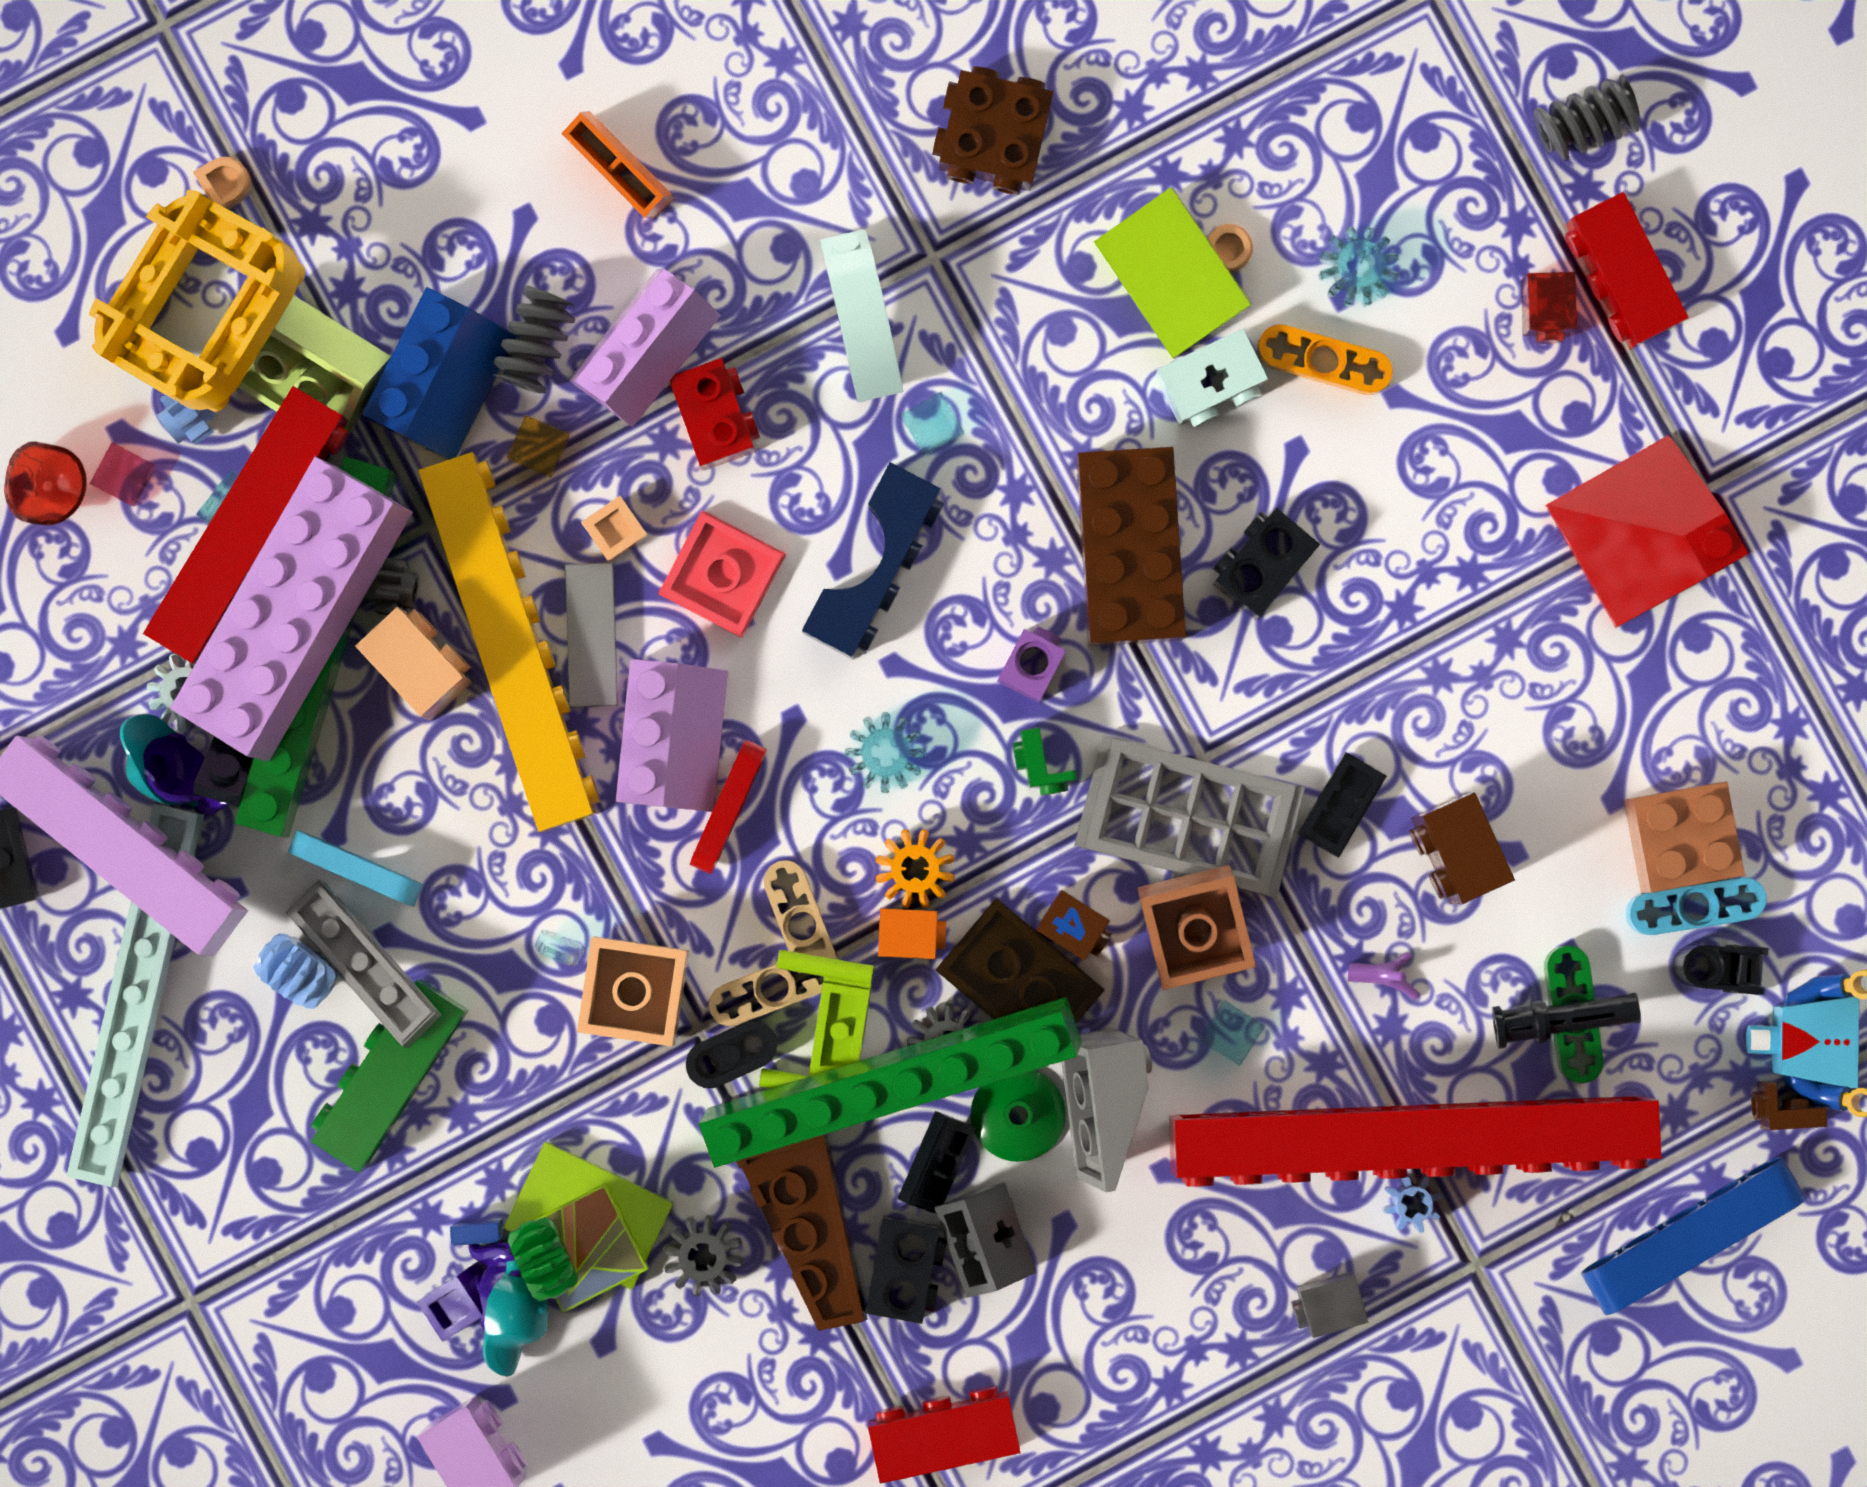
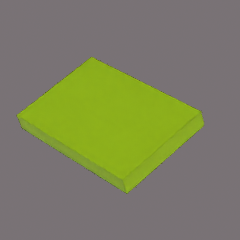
[1093,187,1252,359]
[503,1141,674,1290]

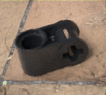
[1672,945,1769,995]

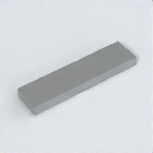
[285,879,442,1049]

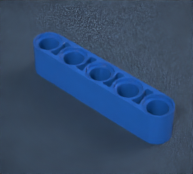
[1581,1156,1806,1315]

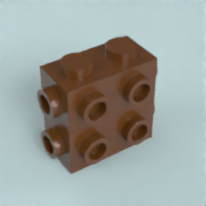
[932,66,1053,195]

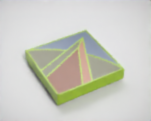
[534,1183,649,1313]

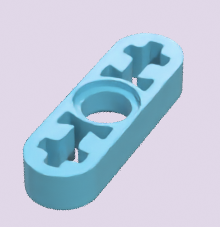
[287,830,423,907]
[1626,878,1767,935]

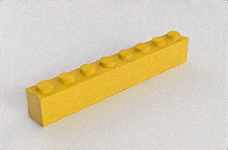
[418,452,601,833]

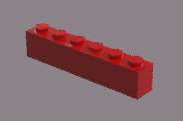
[142,386,349,664]

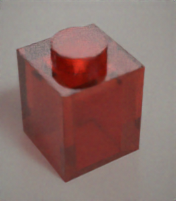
[1521,272,1577,344]

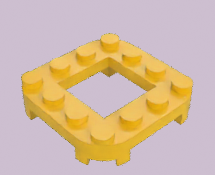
[89,190,305,412]

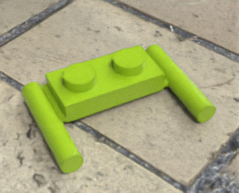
[759,949,874,1089]

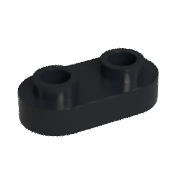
[686,1020,777,1088]

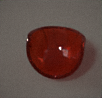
[4,441,87,525]

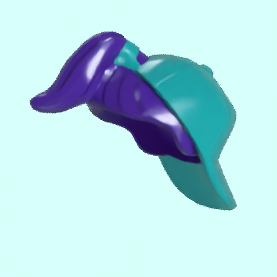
[120,714,228,815]
[468,1242,549,1377]

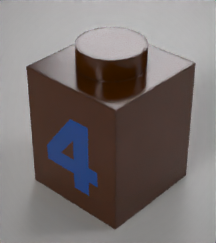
[1035,890,1112,961]

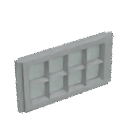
[1074,735,1305,898]

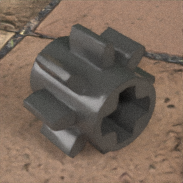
[364,558,418,615]

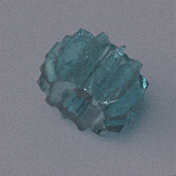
[1318,227,1399,307]
[845,712,926,794]

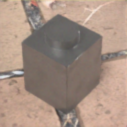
[1291,1272,1369,1338]

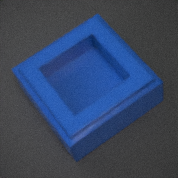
[450,1219,504,1246]

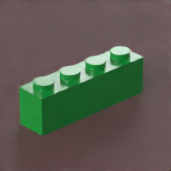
[310,979,469,1173]

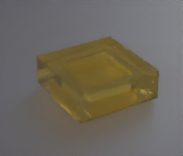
[507,415,570,478]

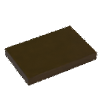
[935,898,1105,1024]

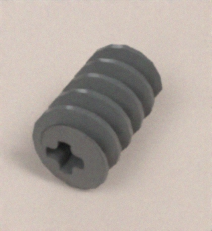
[1533,73,1640,162]
[492,286,576,394]

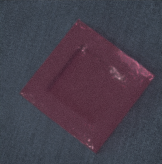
[89,442,156,507]

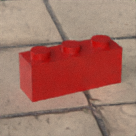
[1565,191,1689,350]
[868,1386,1021,1484]

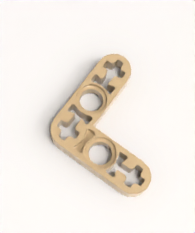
[709,860,838,1026]

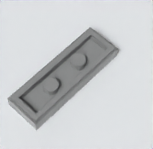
[565,563,618,707]

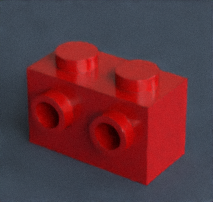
[669,358,761,471]

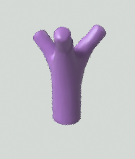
[1348,952,1420,1000]

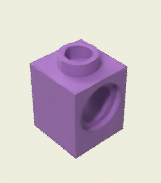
[997,626,1066,703]

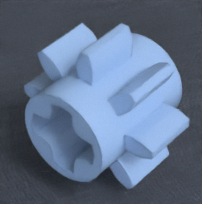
[157,395,217,445]
[1382,1175,1442,1233]

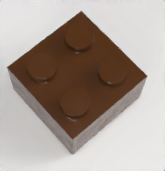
[1409,792,1515,904]

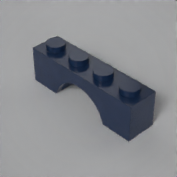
[802,462,944,660]

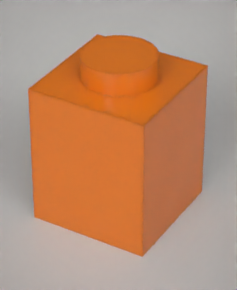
[878,908,946,959]

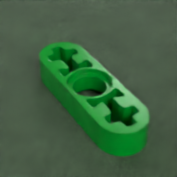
[1544,946,1604,1083]

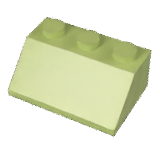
[238,296,391,435]

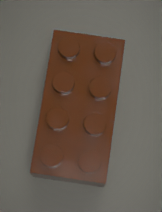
[1076,447,1186,647]

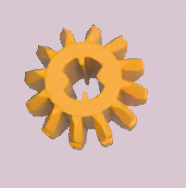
[875,829,955,908]

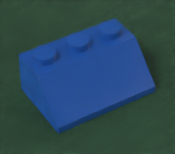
[362,286,517,460]

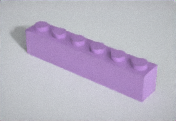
[0,735,249,956]

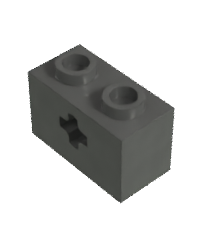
[934,1182,1037,1298]

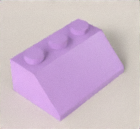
[569,269,721,428]
[616,659,728,812]

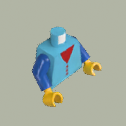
[1746,969,1867,1118]

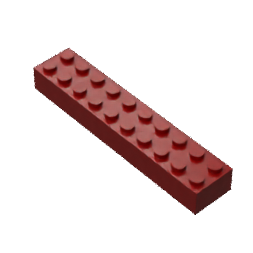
[1169,1096,1662,1187]

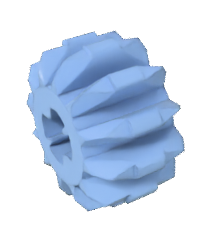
[253,933,339,1009]

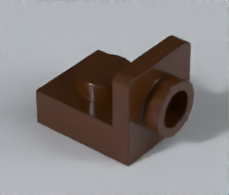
[1751,1081,1827,1130]

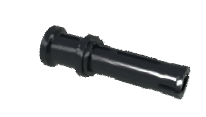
[1492,993,1641,1049]

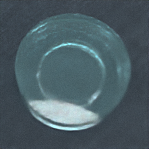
[534,930,585,966]

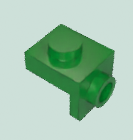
[1012,728,1077,796]

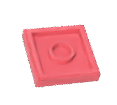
[658,510,786,639]

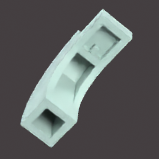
[820,229,904,402]

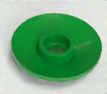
[971,1070,1066,1162]

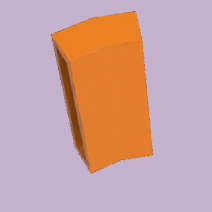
[561,111,674,220]

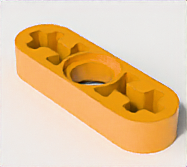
[1257,324,1393,395]

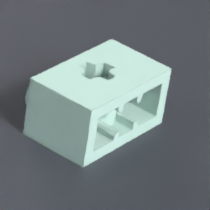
[1155,328,1268,428]

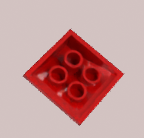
[1545,435,1749,628]

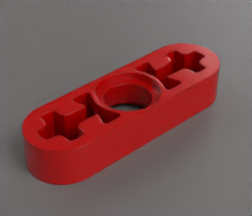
[689,740,768,875]

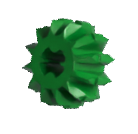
[508,1217,578,1302]

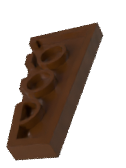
[736,1134,868,1331]

